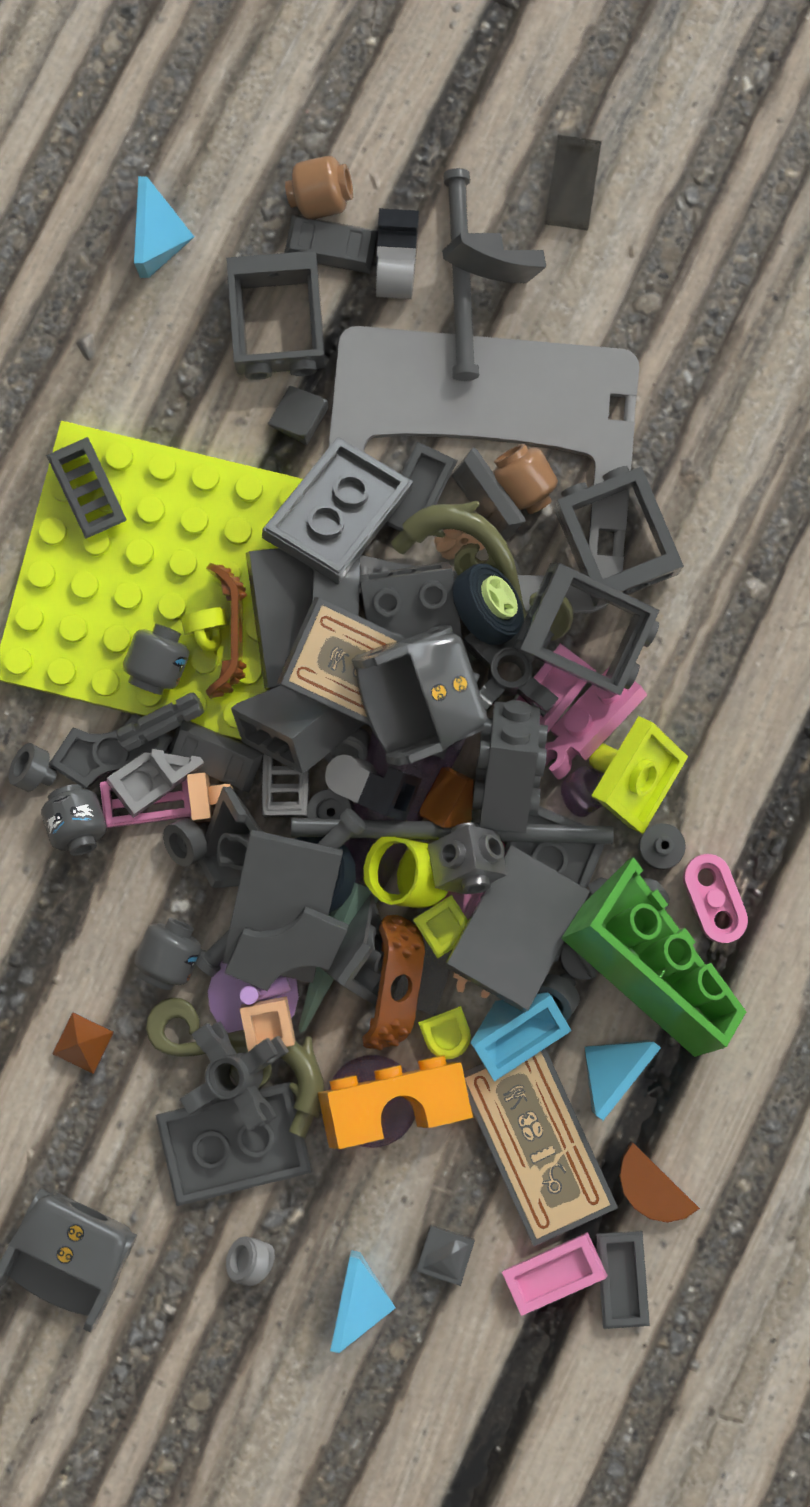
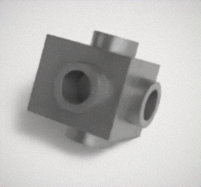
[428,823,507,895]

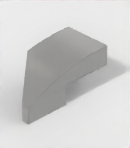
[106,749,204,818]

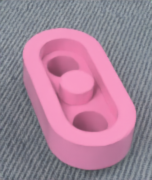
[683,854,748,943]

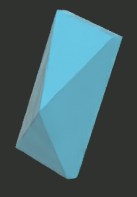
[134,176,194,278]
[470,992,572,1081]
[585,1040,661,1121]
[330,1250,396,1353]

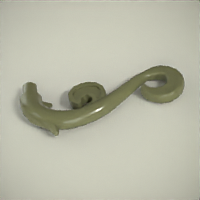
[391,501,574,641]
[146,998,324,1138]

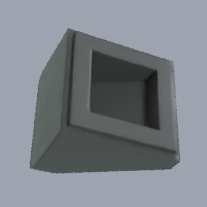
[268,385,328,446]

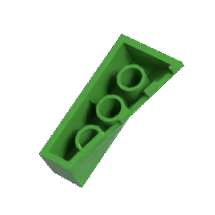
[561,857,747,1057]

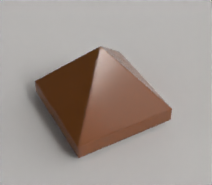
[52,1012,114,1074]

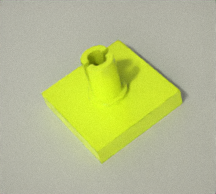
[589,716,688,834]

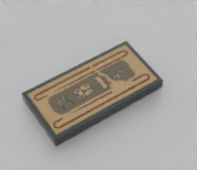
[277,597,480,759]
[463,1048,618,1246]

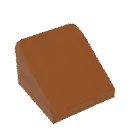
[419,767,474,828]

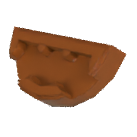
[619,1141,700,1223]

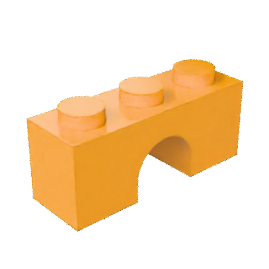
[318,1055,473,1149]

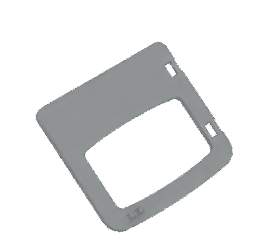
[329,326,639,613]

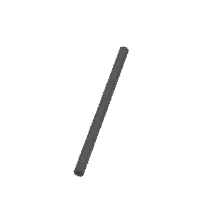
[291,818,614,844]

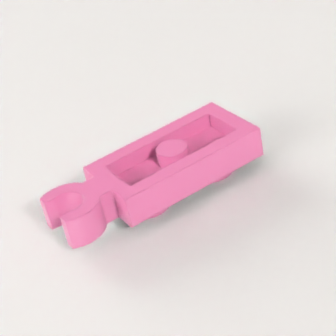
[545,666,647,780]

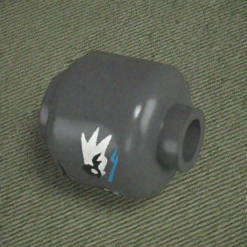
[41,784,107,856]

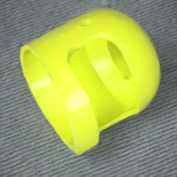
[363,837,448,908]

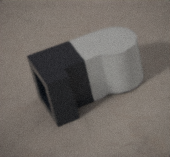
[376,208,419,299]
[325,754,422,822]

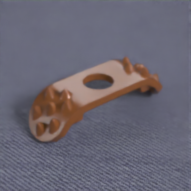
[206,563,247,699]
[362,915,425,1050]

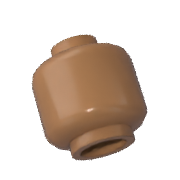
[285,155,353,219]
[493,444,558,514]

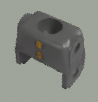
[351,625,487,766]
[0,1188,137,1333]

